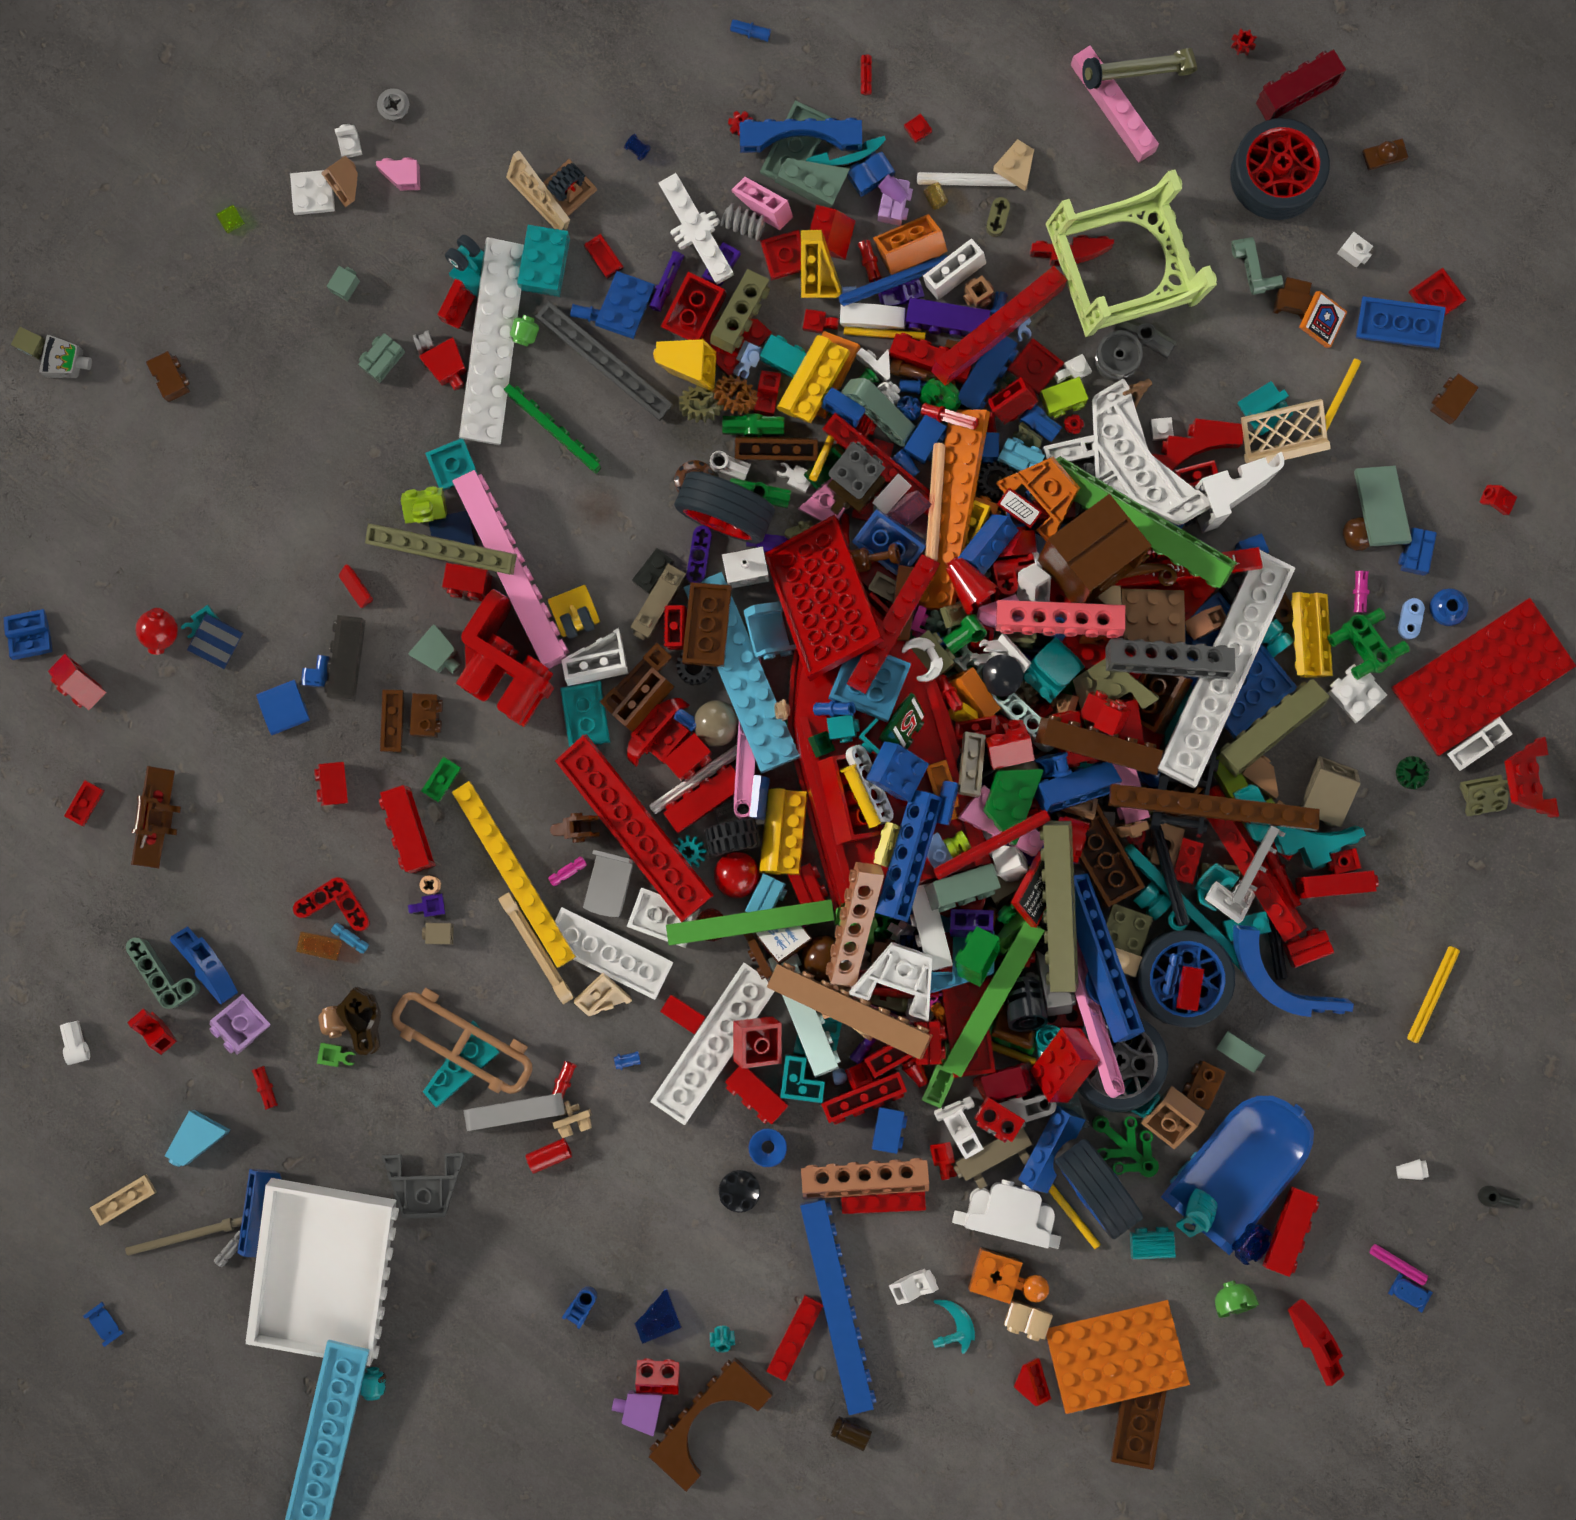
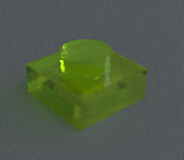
[216,205,245,234]

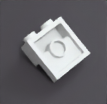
[1327,664,1387,723]

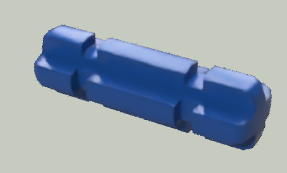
[1163,953,1183,995]

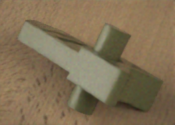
[1012,422,1042,448]
[784,520,813,540]

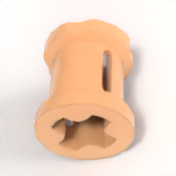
[420,875,441,894]

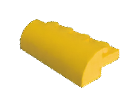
[777,335,850,424]
[1291,592,1333,678]
[759,788,808,875]

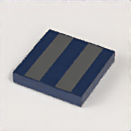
[187,613,244,669]

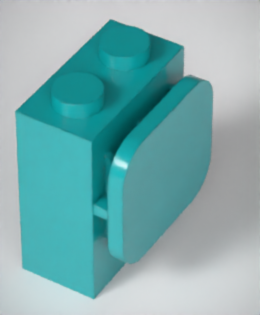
[1024,637,1085,703]

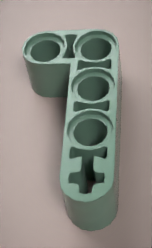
[841,378,916,446]
[126,938,201,1009]

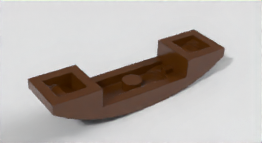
[600,643,672,714]

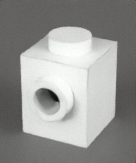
[1337,232,1373,268]

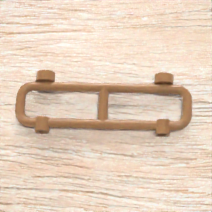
[391,987,532,1094]

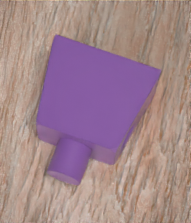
[612,1390,663,1436]

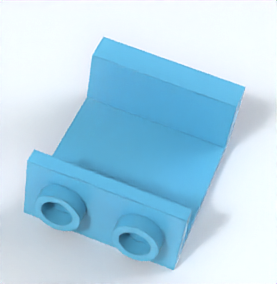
[743,601,797,660]

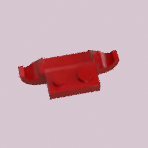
[627,698,691,767]

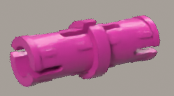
[1353,571,1370,613]

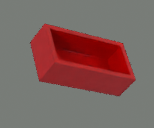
[379,785,436,874]

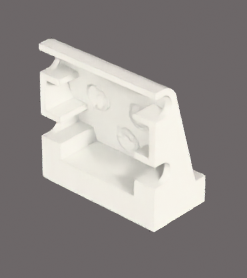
[1194,452,1284,533]

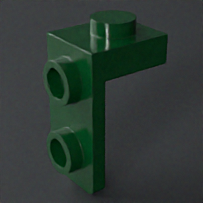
[804,444,845,489]

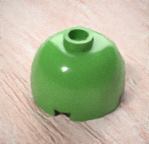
[1215,1280,1259,1318]

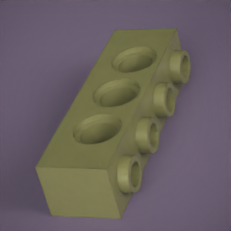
[710,269,770,354]

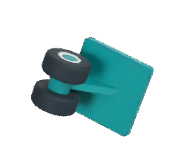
[445,234,484,298]

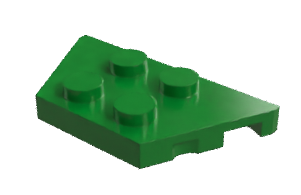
[983,769,1044,846]

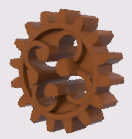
[713,375,758,415]

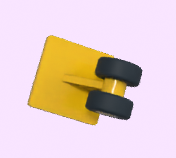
[548,585,600,639]

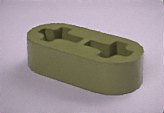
[986,197,1010,237]

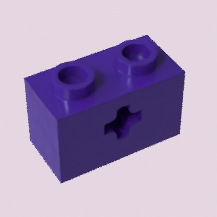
[950,909,994,938]

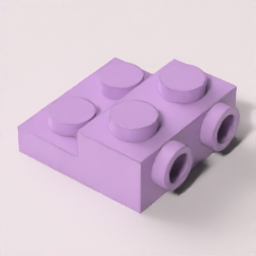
[209,994,271,1055]

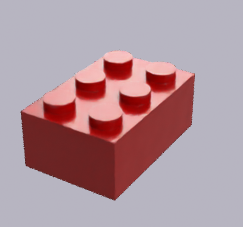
[1030,1027,1100,1102]

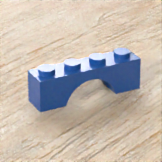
[1019,1106,1086,1193]

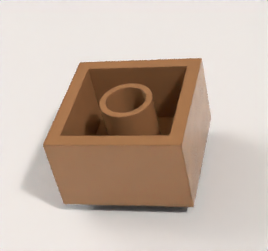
[1141,1086,1205,1149]

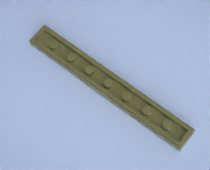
[365,523,517,575]

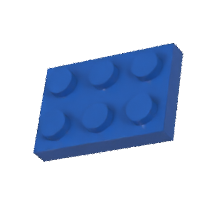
[595,271,655,339]

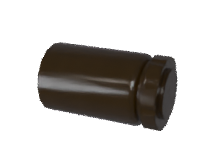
[830,1416,872,1451]

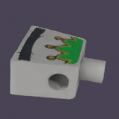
[39,335,92,378]

